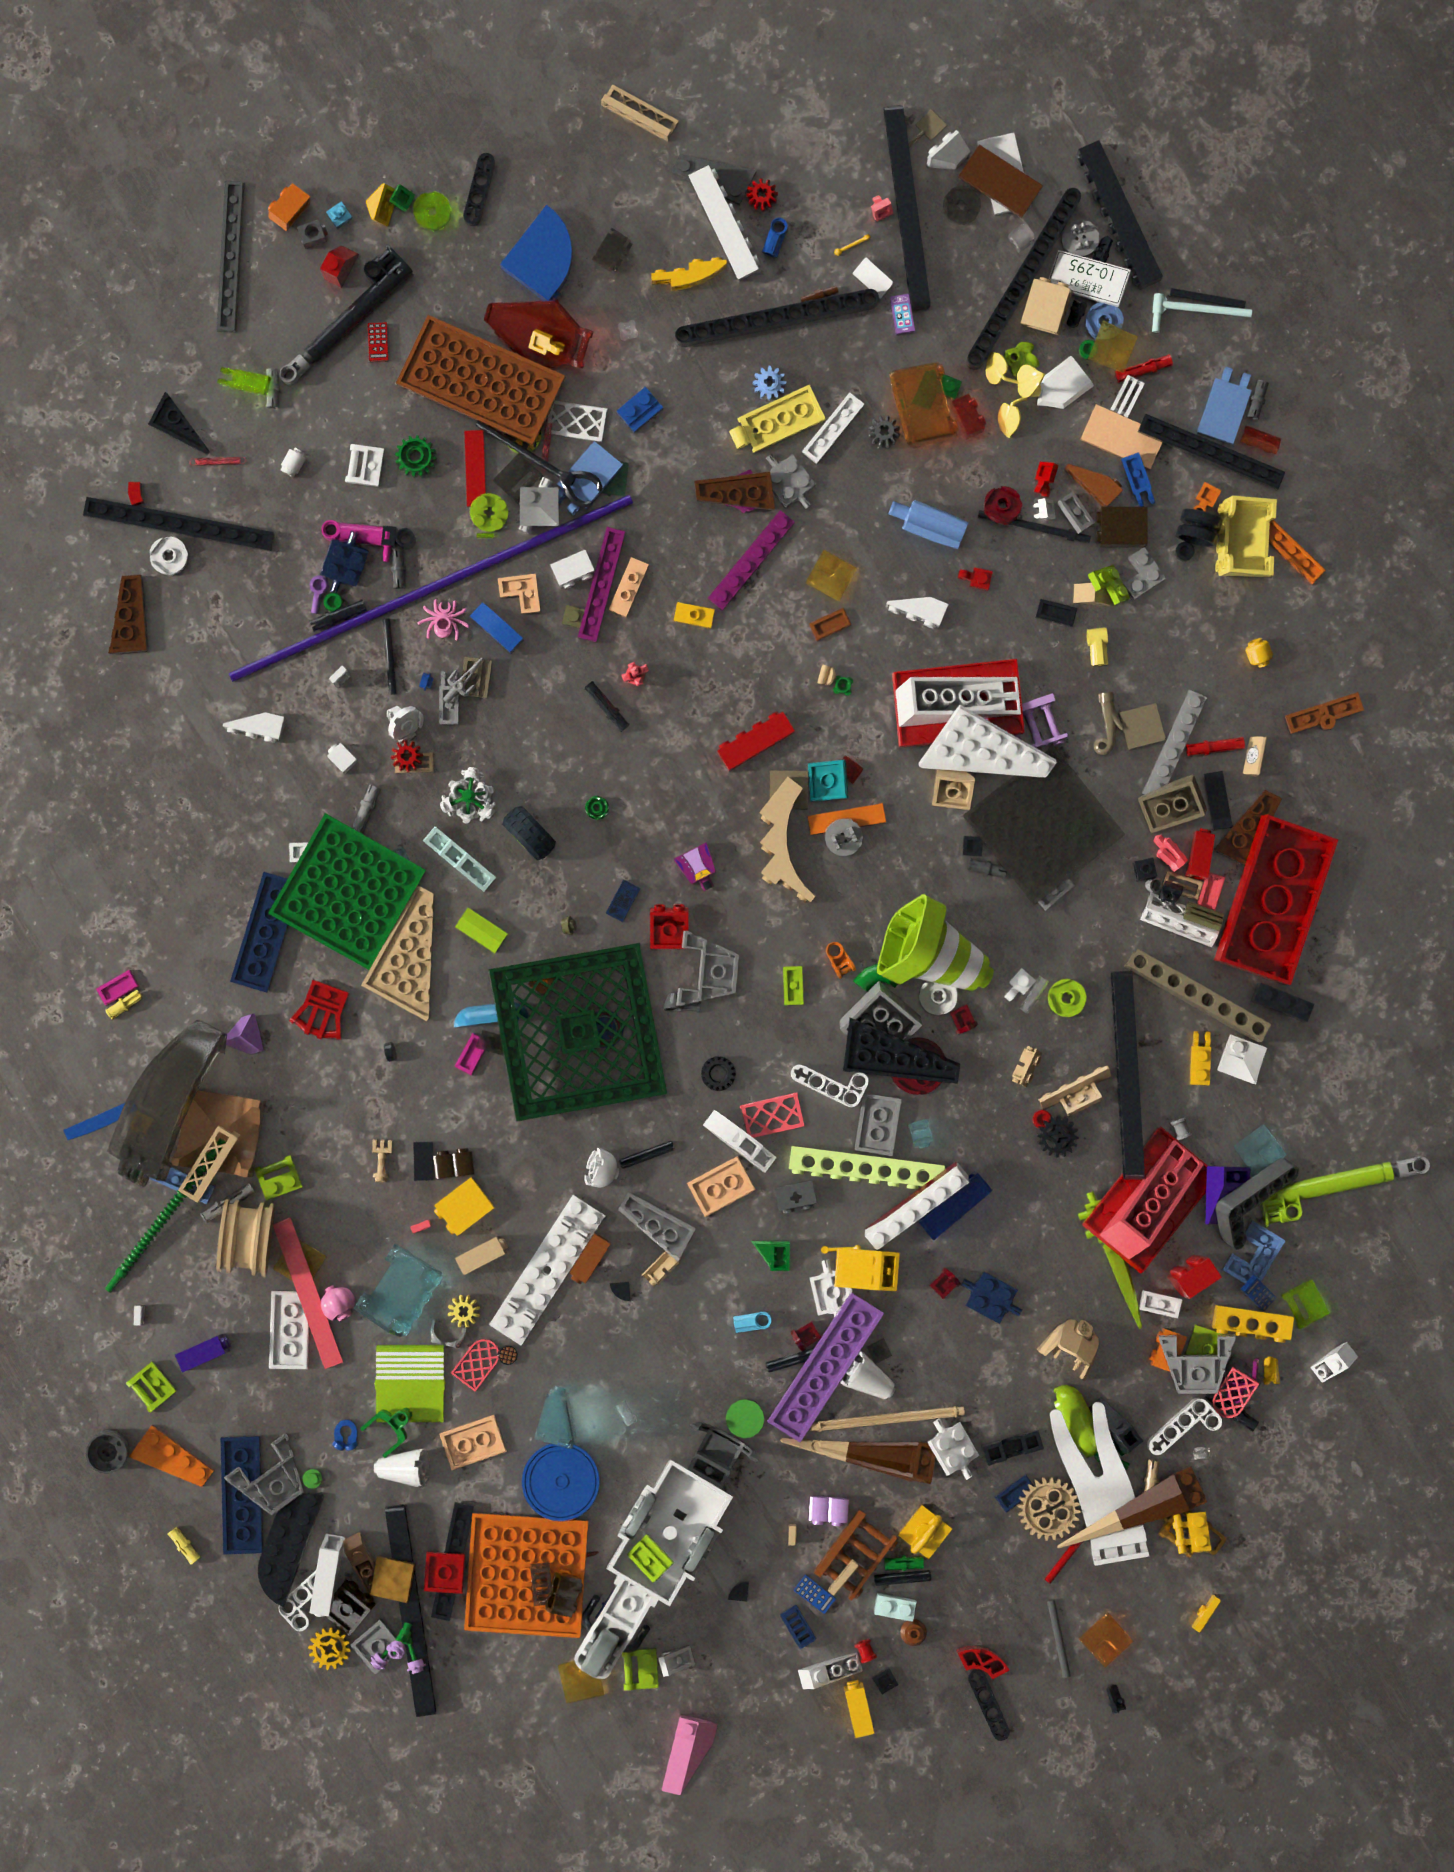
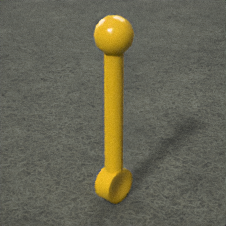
[834,234,871,256]
[821,1245,861,1254]

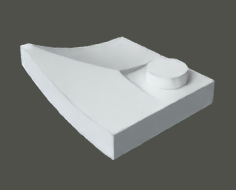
[1217,1034,1267,1085]

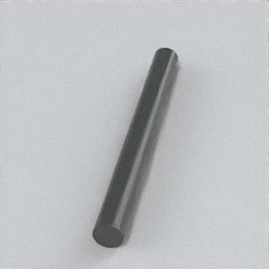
[1047,1599,1071,1678]

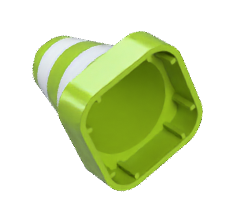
[877,894,994,991]

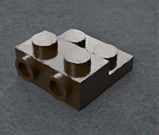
[325,1579,376,1636]

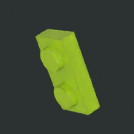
[783,966,804,1005]

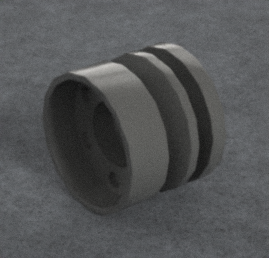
[86,1429,130,1474]

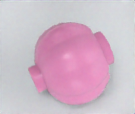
[321,1285,355,1322]

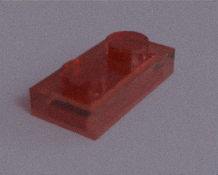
[1241,426,1281,454]

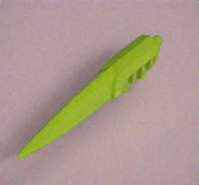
[1078,1191,1142,1330]

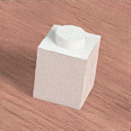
[327,743,358,774]

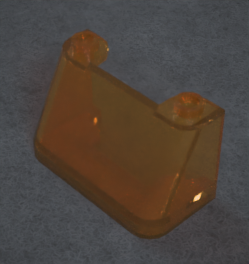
[889,362,959,449]

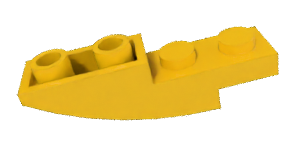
[651,257,727,291]

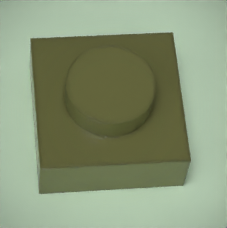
[562,605,585,629]

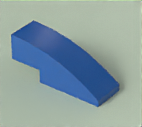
[470,602,524,654]

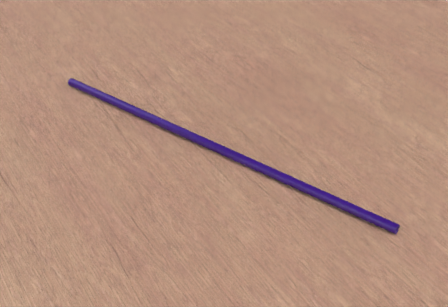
[229,495,633,682]

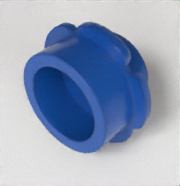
[419,673,434,691]

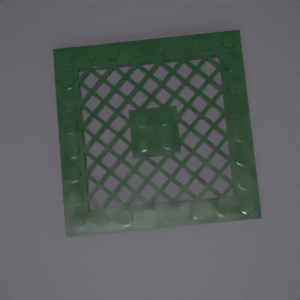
[488,943,667,1122]

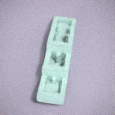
[423,827,496,892]

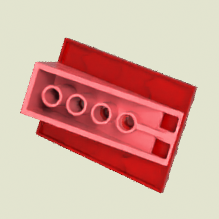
[1082,1126,1208,1274]

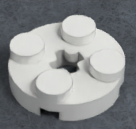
[150,537,189,576]
[919,981,957,1016]

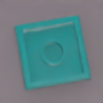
[808,760,849,802]

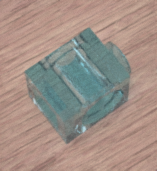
[908,1119,934,1149]

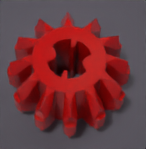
[746,178,778,212]
[391,740,424,773]

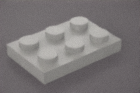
[854,1093,901,1156]

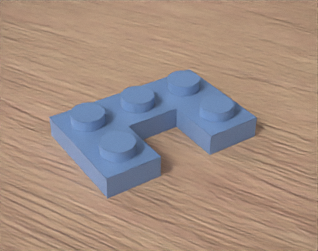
[1222,1220,1286,1284]

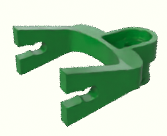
[360,1408,412,1458]

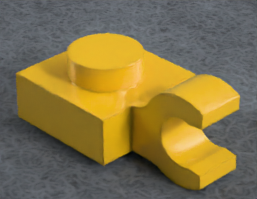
[528,329,565,355]

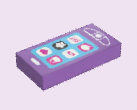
[890,294,915,335]

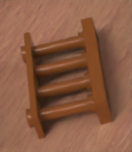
[814,1508,898,1601]

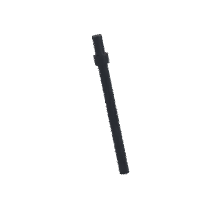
[978,510,1091,543]

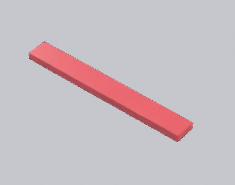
[272,1217,343,1369]

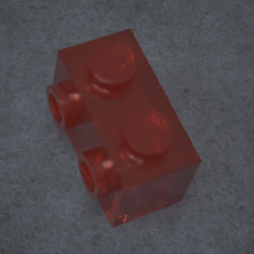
[950,393,986,440]

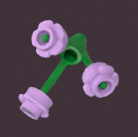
[370,1623,426,1674]

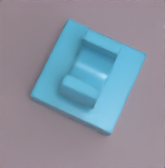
[326,201,353,229]

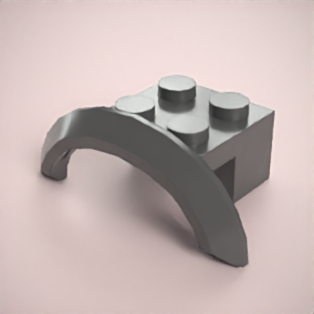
[688,1422,758,1489]

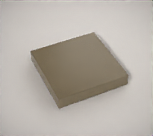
[1119,703,1166,750]
[770,770,808,810]

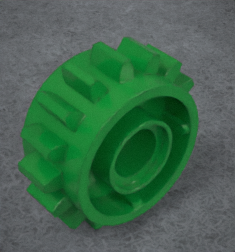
[395,435,437,478]

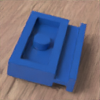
[617,386,663,433]

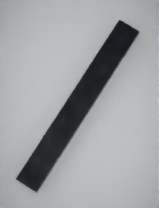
[1137,414,1285,490]

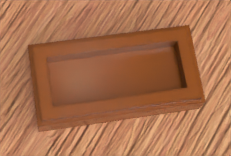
[809,608,852,641]

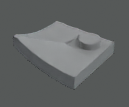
[520,487,559,526]

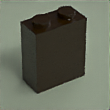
[1096,506,1148,548]

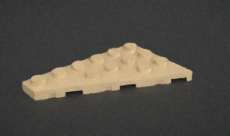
[361,885,434,1021]

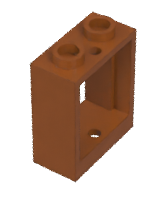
[570,1233,611,1284]

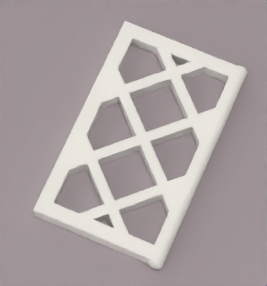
[546,401,608,442]

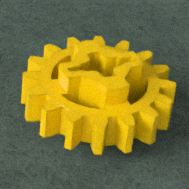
[308,1627,351,1670]

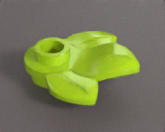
[1003,342,1040,378]

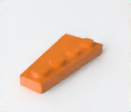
[129,1425,214,1487]

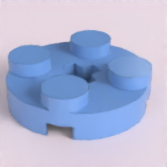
[1085,302,1124,341]

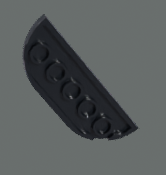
[258,1493,324,1607]

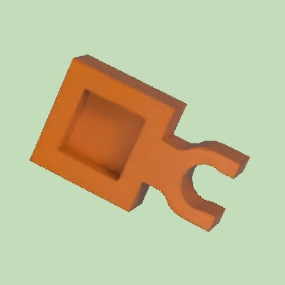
[1194,482,1221,512]

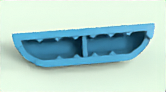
[454,1002,529,1028]

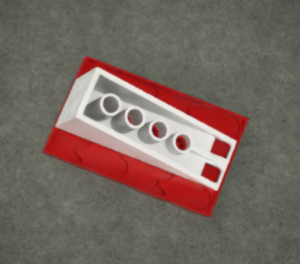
[892,659,1025,747]

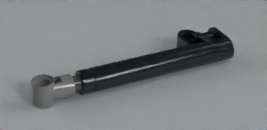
[280,244,413,386]

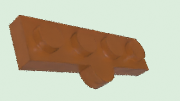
[1285,692,1364,734]

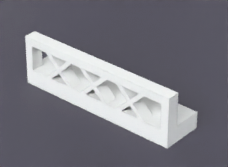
[1140,892,1219,947]

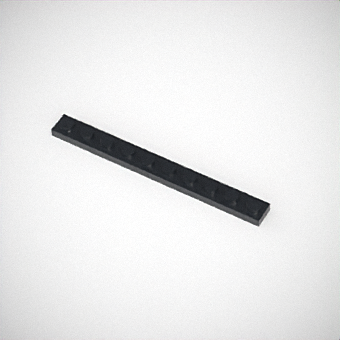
[83,497,274,552]

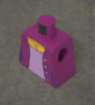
[674,843,716,891]

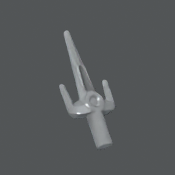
[443,658,483,704]

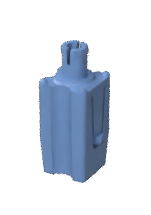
[888,500,969,549]

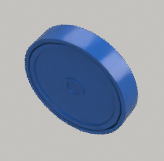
[522,1443,600,1522]

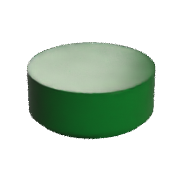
[1079,340,1098,360]
[324,593,343,612]

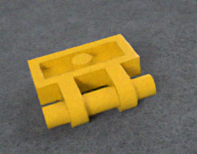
[1172,1512,1211,1554]

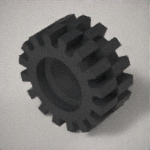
[701,1056,736,1091]

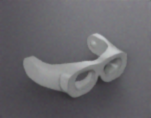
[431,1319,467,1348]

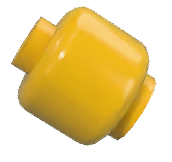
[1245,638,1273,668]

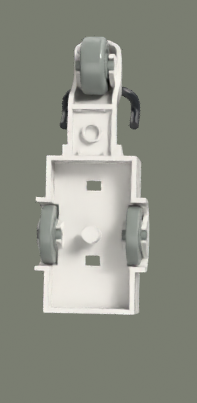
[574,1460,733,1679]

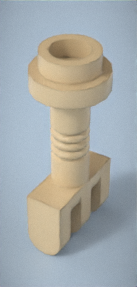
[372,1139,393,1182]

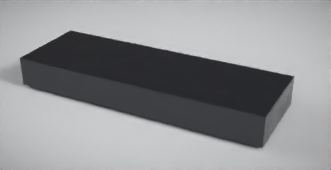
[1203,771,1233,831]

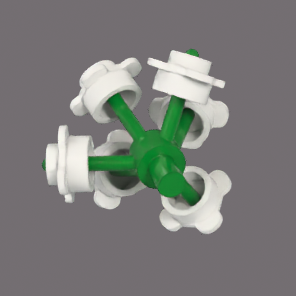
[440,767,496,823]

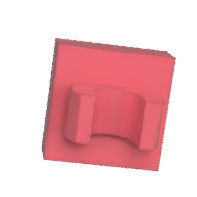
[871,195,893,222]

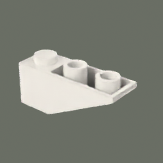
[886,597,948,629]
[223,712,286,743]
[798,1652,863,1689]

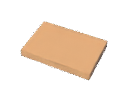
[687,1156,756,1217]
[440,1414,507,1470]

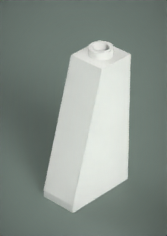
[309,1534,345,1617]

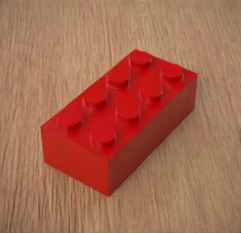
[1167,1254,1222,1299]

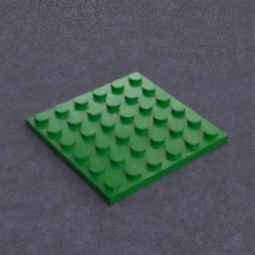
[268,813,426,970]

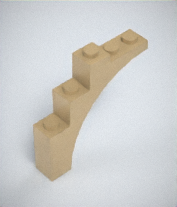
[759,777,815,903]

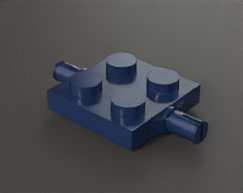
[320,530,369,593]
[961,1271,1023,1324]

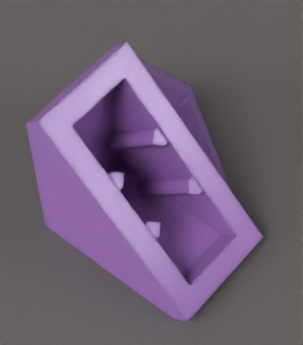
[220,1013,264,1055]

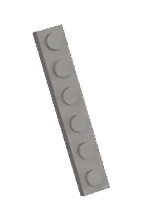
[1142,690,1207,795]

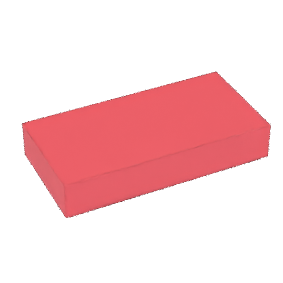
[1197,872,1226,911]

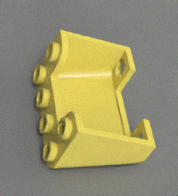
[1215,496,1277,577]

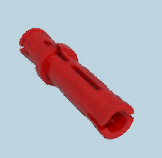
[1115,354,1173,383]
[1186,737,1245,756]

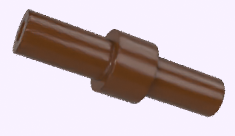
[800,286,839,302]

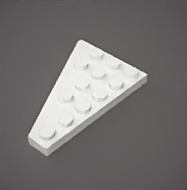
[919,705,1057,778]

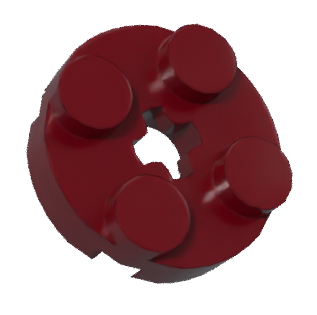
[984,486,1022,525]

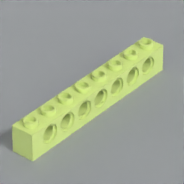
[789,1146,945,1189]

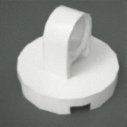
[387,706,424,743]

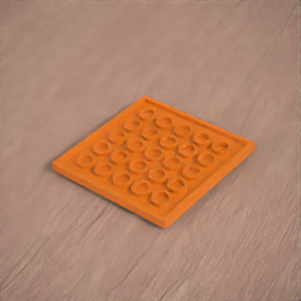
[464,1513,588,1638]

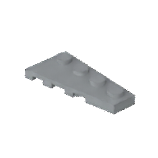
[618,1192,696,1261]

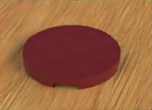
[891,1037,945,1095]

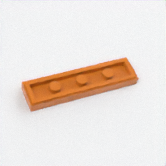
[1269,520,1326,584]
[807,803,886,835]

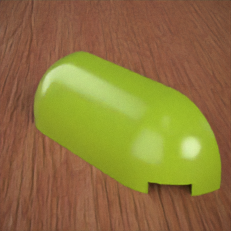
[1054,1385,1098,1458]

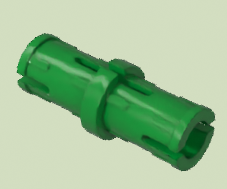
[884,1556,924,1571]

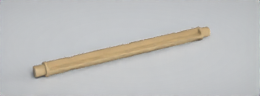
[810,1406,965,1432]

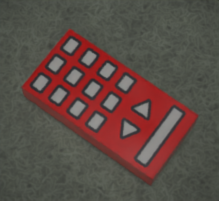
[368,322,389,362]

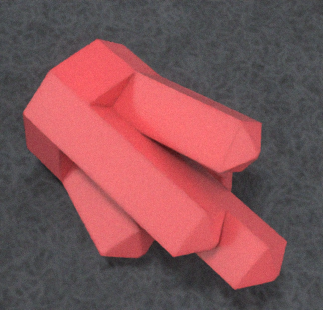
[621,662,649,686]
[1154,835,1188,872]

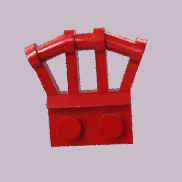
[289,980,349,1040]

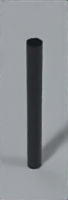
[1169,288,1246,308]
[382,618,397,695]

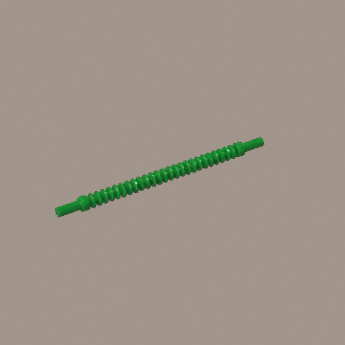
[105,1138,226,1293]

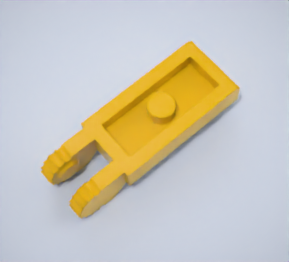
[1190,1031,1211,1085]

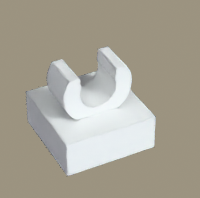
[1033,498,1056,520]

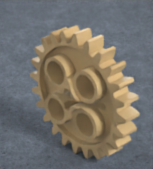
[1017,1477,1081,1541]

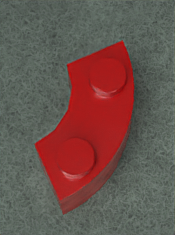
[956,1646,1010,1679]

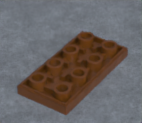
[958,144,1043,218]

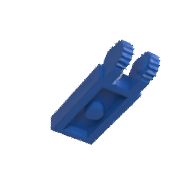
[1121,452,1156,507]

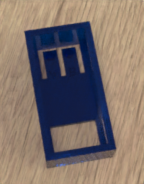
[916,1171,993,1241]

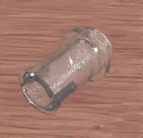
[615,1400,637,1426]

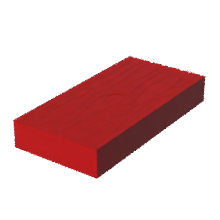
[1214,815,1338,985]

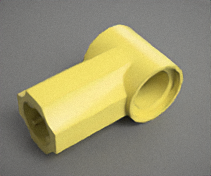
[1087,628,1108,667]

